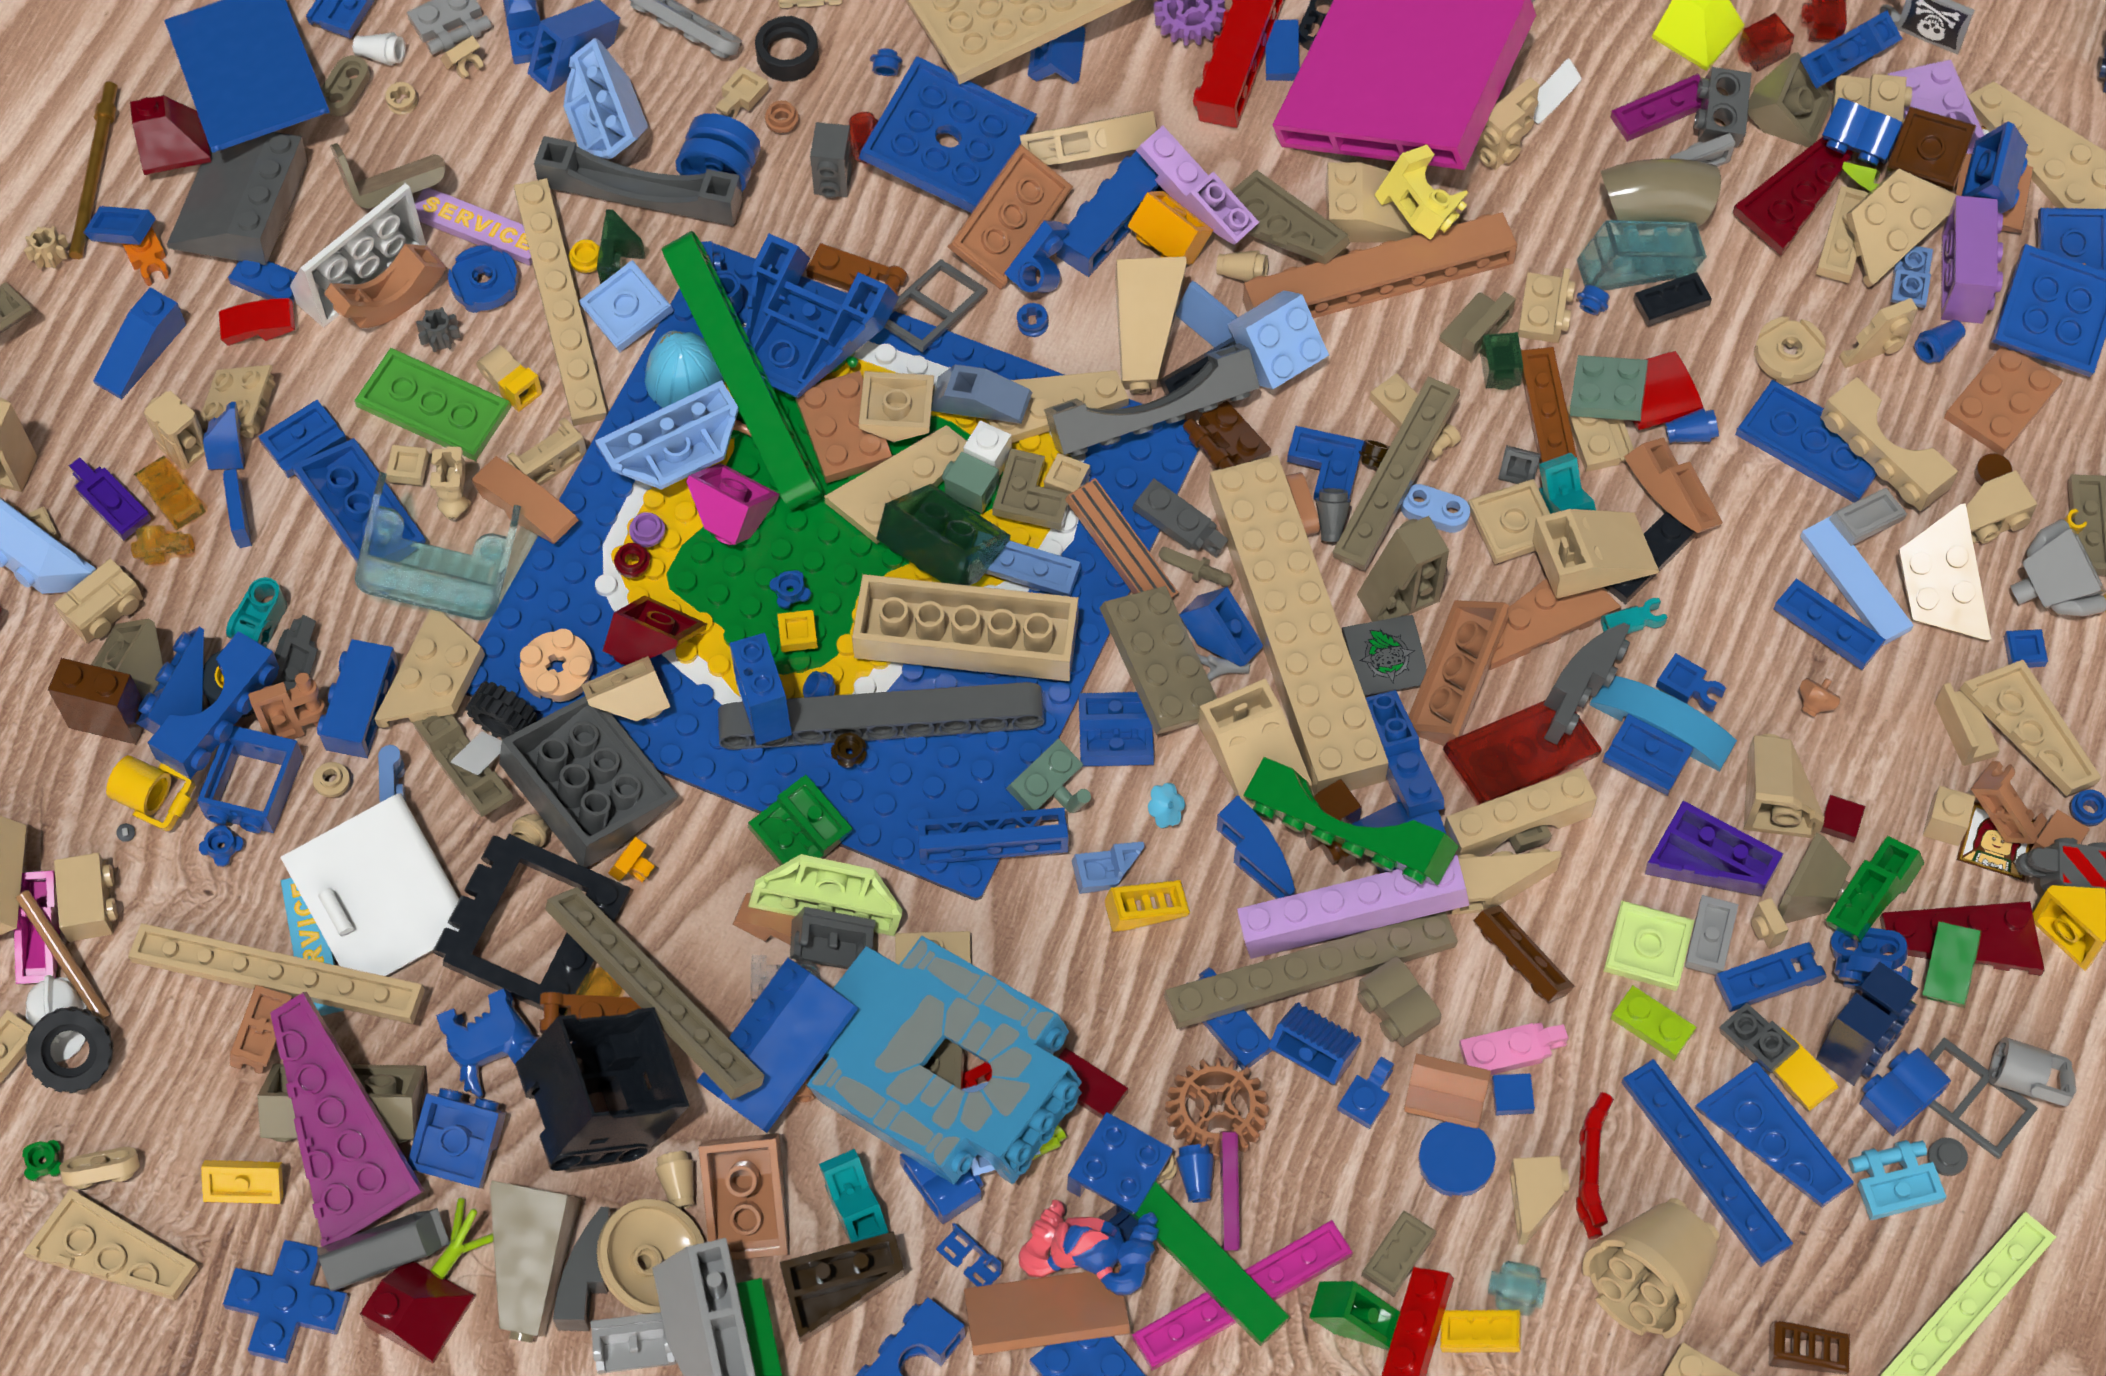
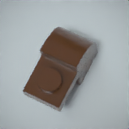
[1304,779,1362,872]

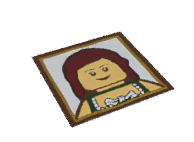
[1956,802,2035,881]

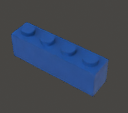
[1056,151,1166,277]

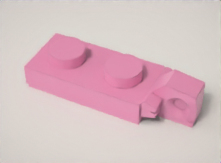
[1459,1023,1568,1075]

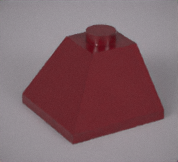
[130,95,211,175]
[602,595,707,665]
[360,1262,475,1364]

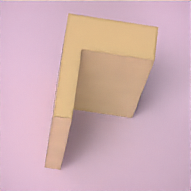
[1934,683,2000,766]

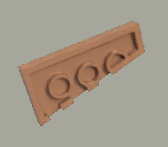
[1488,578,1621,670]

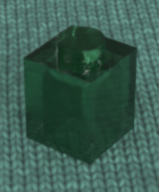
[1480,332,1524,390]

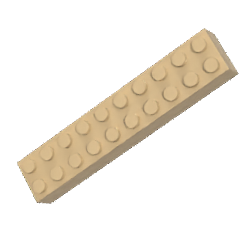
[1209,455,1389,796]

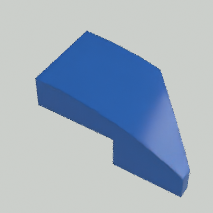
[203,402,245,470]

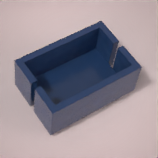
[1816,962,1919,1086]

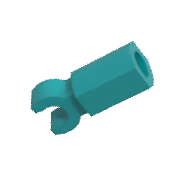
[1601,598,1668,634]

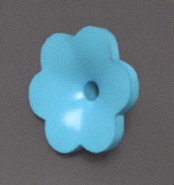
[1148,783,1185,828]

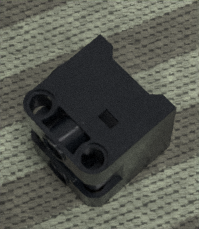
[515,1007,690,1171]

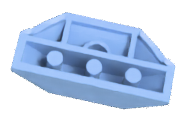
[563,38,648,159]
[595,380,738,490]
[0,498,96,594]

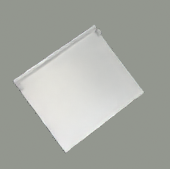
[280,794,459,976]

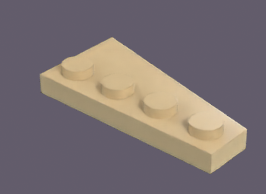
[986,370,1129,443]
[824,425,967,544]
[1960,660,2102,796]
[23,1188,199,1301]

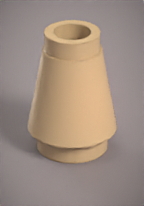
[1216,250,1269,282]
[655,1151,695,1210]

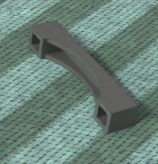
[534,136,743,226]
[1044,343,1260,457]

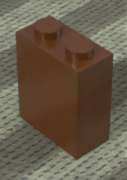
[48,658,143,745]

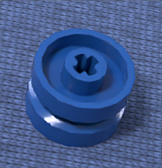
[675,113,761,192]

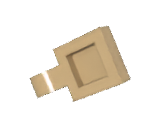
[716,66,769,119]

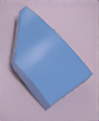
[1072,842,1145,894]

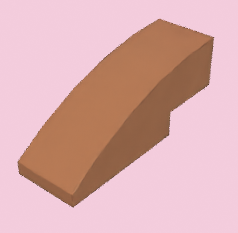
[1624,437,1723,533]
[471,456,578,544]

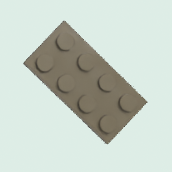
[1100,586,1217,735]

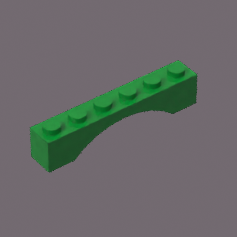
[1243,757,1459,886]

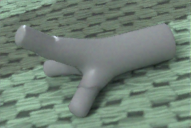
[1197,654,1250,682]

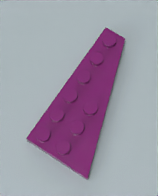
[270,992,425,1247]

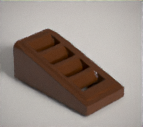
[1769,1321,1850,1375]

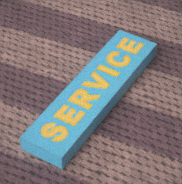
[281,878,344,1016]

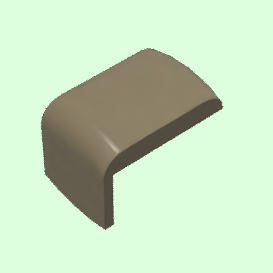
[330,143,446,209]

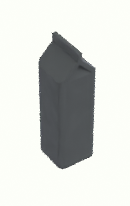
[317,1208,450,1292]

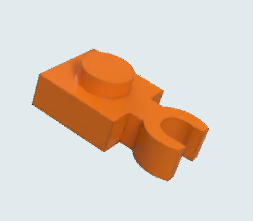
[121,226,169,286]

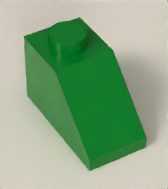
[1309,1281,1400,1350]

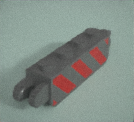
[2015,838,2106,892]

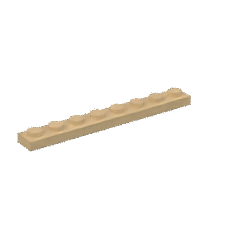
[514,178,607,426]
[128,923,425,1024]

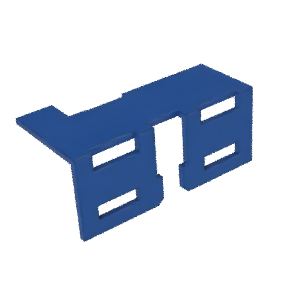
[936,1222,1002,1287]

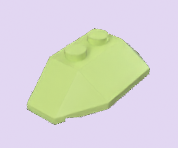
[748,854,902,936]

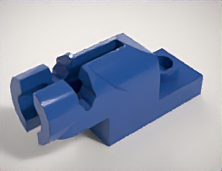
[503,0,541,65]

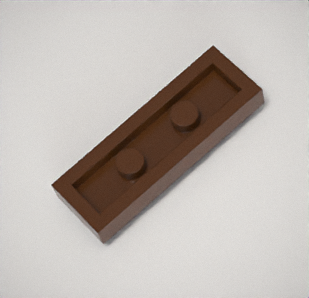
[1473,905,1574,1002]

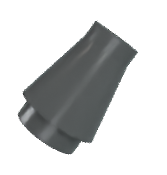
[1315,488,1351,542]

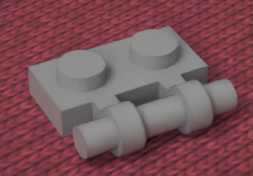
[407,0,492,55]

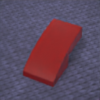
[219,298,295,346]

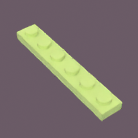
[1880,1212,2056,1376]

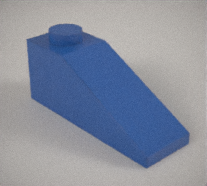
[93,287,186,400]

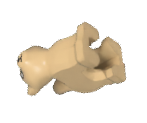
[430,447,471,519]

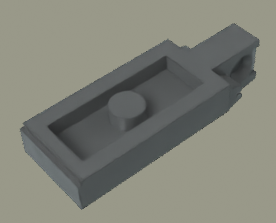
[1132,479,1228,558]
[270,615,318,709]

